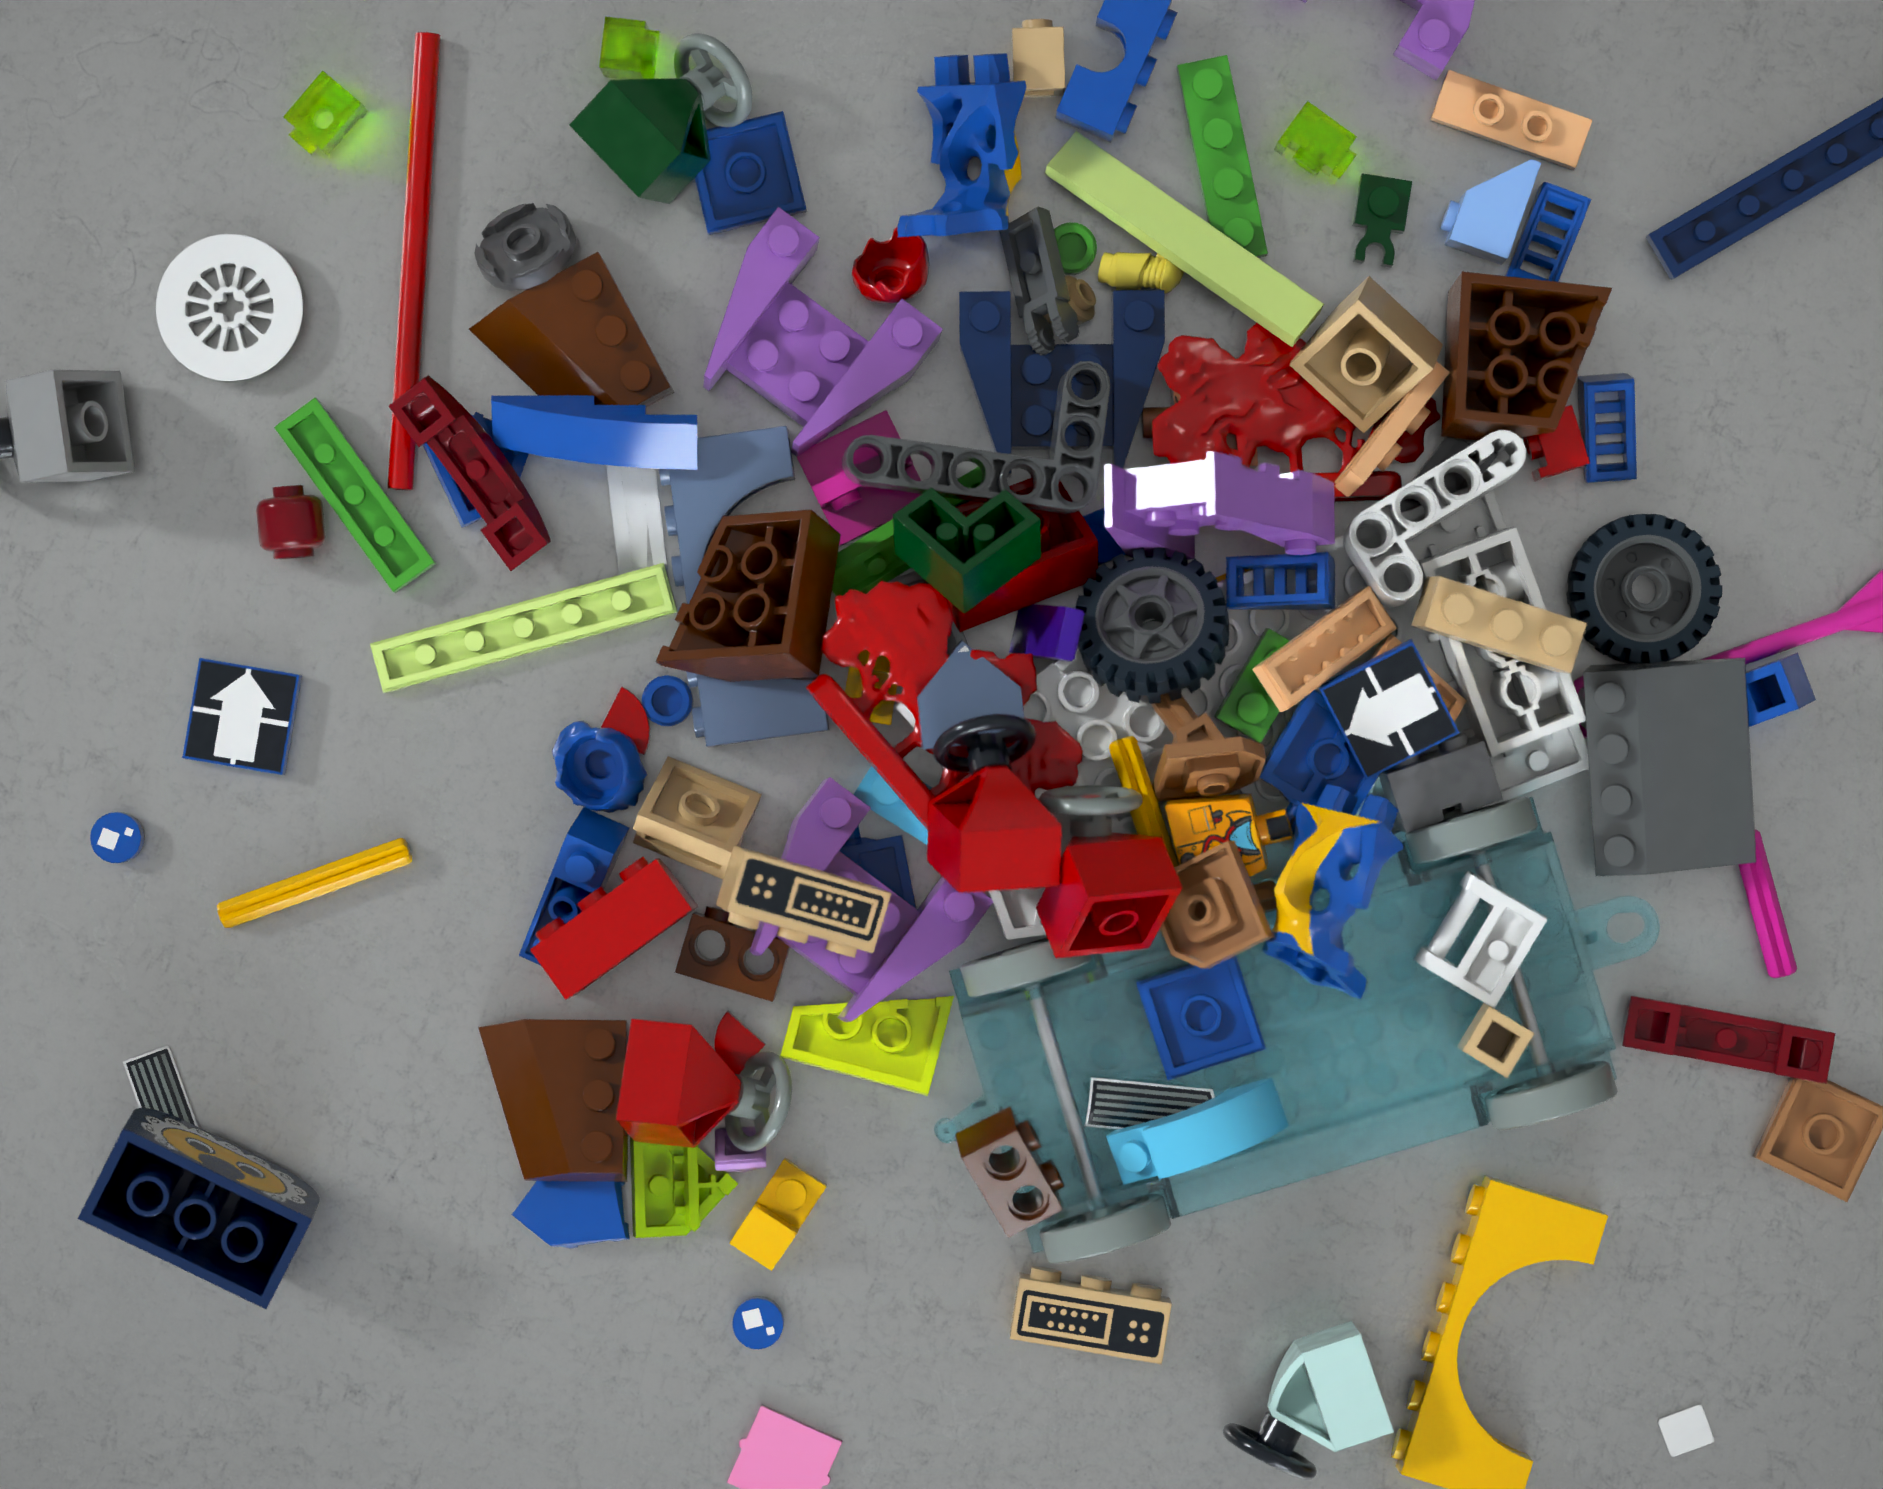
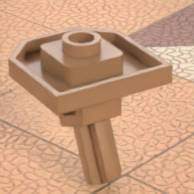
[1151,694,1266,801]
[1160,841,1276,969]

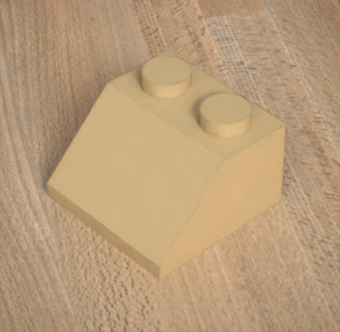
[1290,276,1443,433]

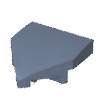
[917,640,1024,750]

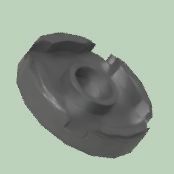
[474,203,576,291]

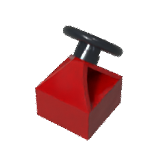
[927,714,1062,893]

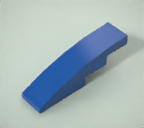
[491,395,697,470]

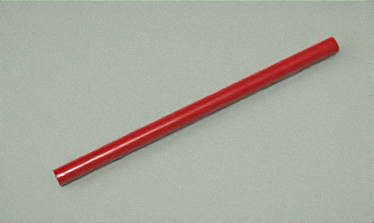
[387,32,441,490]

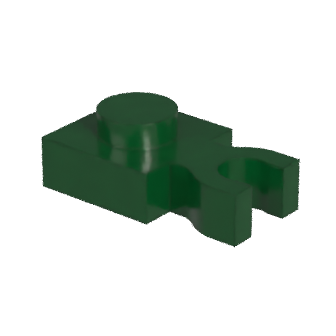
[1353,173,1412,268]

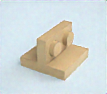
[633,756,762,880]

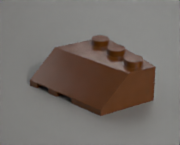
[469,252,675,408]
[1441,271,1612,440]
[655,509,841,682]
[478,1019,630,1182]

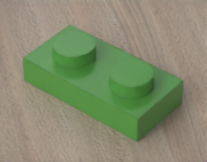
[1214,628,1290,744]

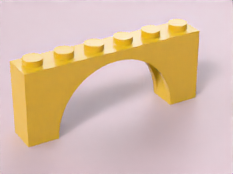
[1391,1175,1608,1489]

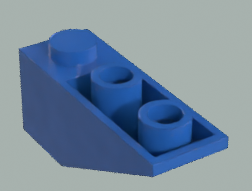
[519,807,630,965]

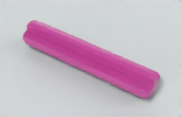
[1738,829,1797,978]

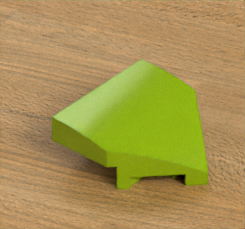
[630,1137,739,1238]

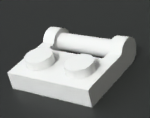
[1414,870,1548,1008]

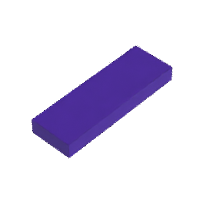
[1009,604,1084,662]

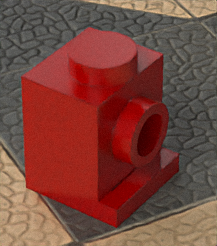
[1523,405,1590,482]

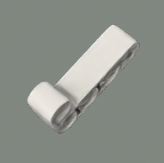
[1343,430,1526,607]

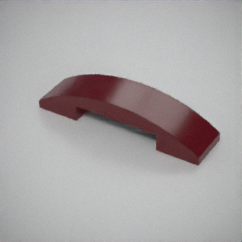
[388,375,551,571]
[1622,996,1836,1084]

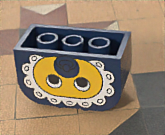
[78,1108,320,1309]

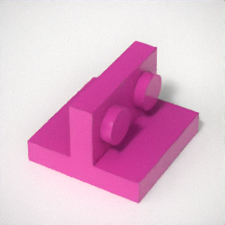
[796,410,921,547]

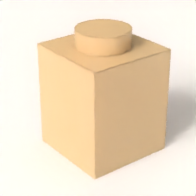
[1012,19,1065,97]
[1457,1002,1534,1078]

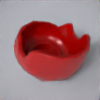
[852,227,929,304]

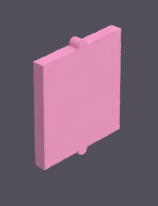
[727,1404,842,1489]

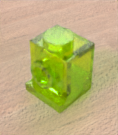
[599,16,660,79]
[283,70,368,156]
[1274,101,1357,179]

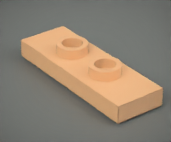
[1430,70,1592,170]
[1335,361,1450,497]
[1252,585,1397,712]

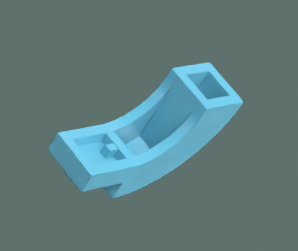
[1106,1077,1289,1185]

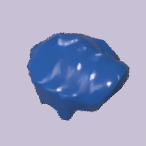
[552,721,647,813]

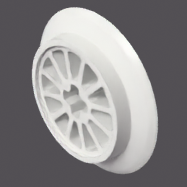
[156,234,303,381]

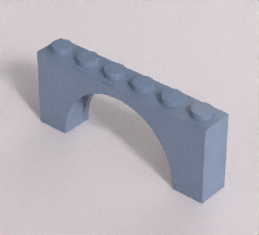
[659,426,830,747]

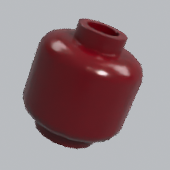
[256,485,326,559]

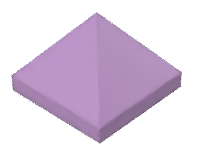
[715,1127,766,1173]

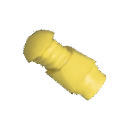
[1098,252,1184,294]

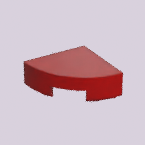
[601,687,650,755]
[715,1011,766,1074]

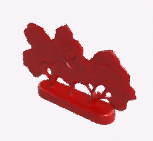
[1152,323,1441,502]
[806,581,1083,830]

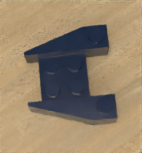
[959,290,1165,478]

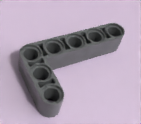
[842,361,1110,514]

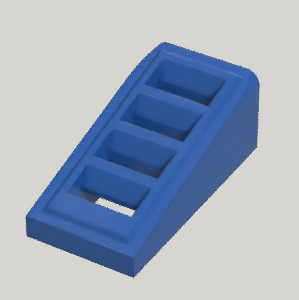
[1505,182,1591,282]
[1577,373,1637,483]
[1226,552,1335,610]

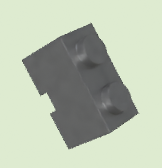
[1379,732,1503,833]

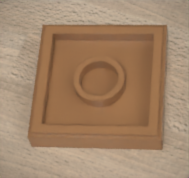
[1753,1077,1883,1202]

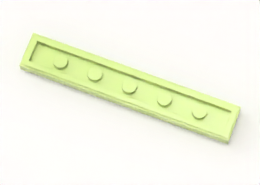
[1045,131,1324,347]
[370,563,678,693]

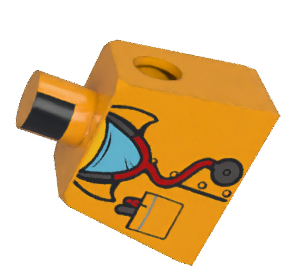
[1165,794,1293,877]

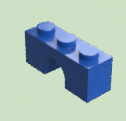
[1055,0,1178,143]

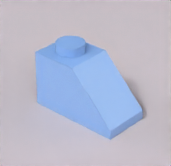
[1440,159,1541,265]

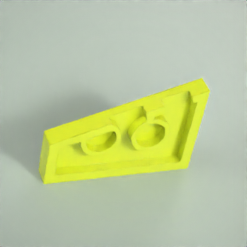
[780,996,954,1096]

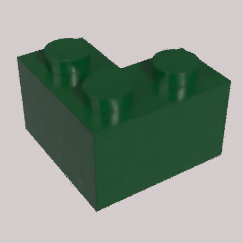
[893,487,1041,614]

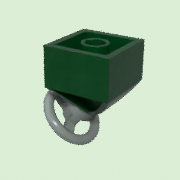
[569,33,752,204]

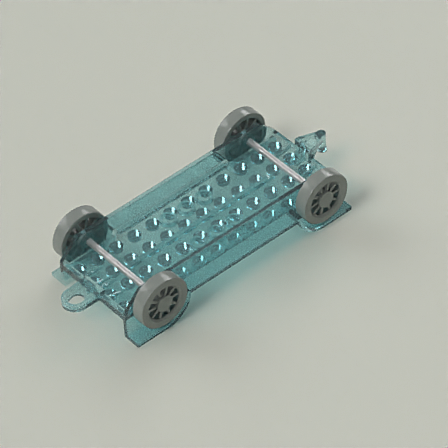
[934,796,1660,1264]

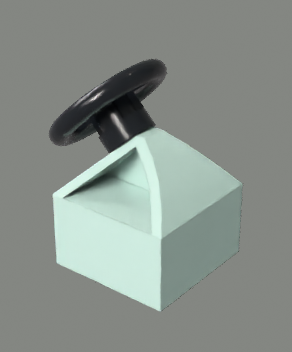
[1223,1321,1394,1480]

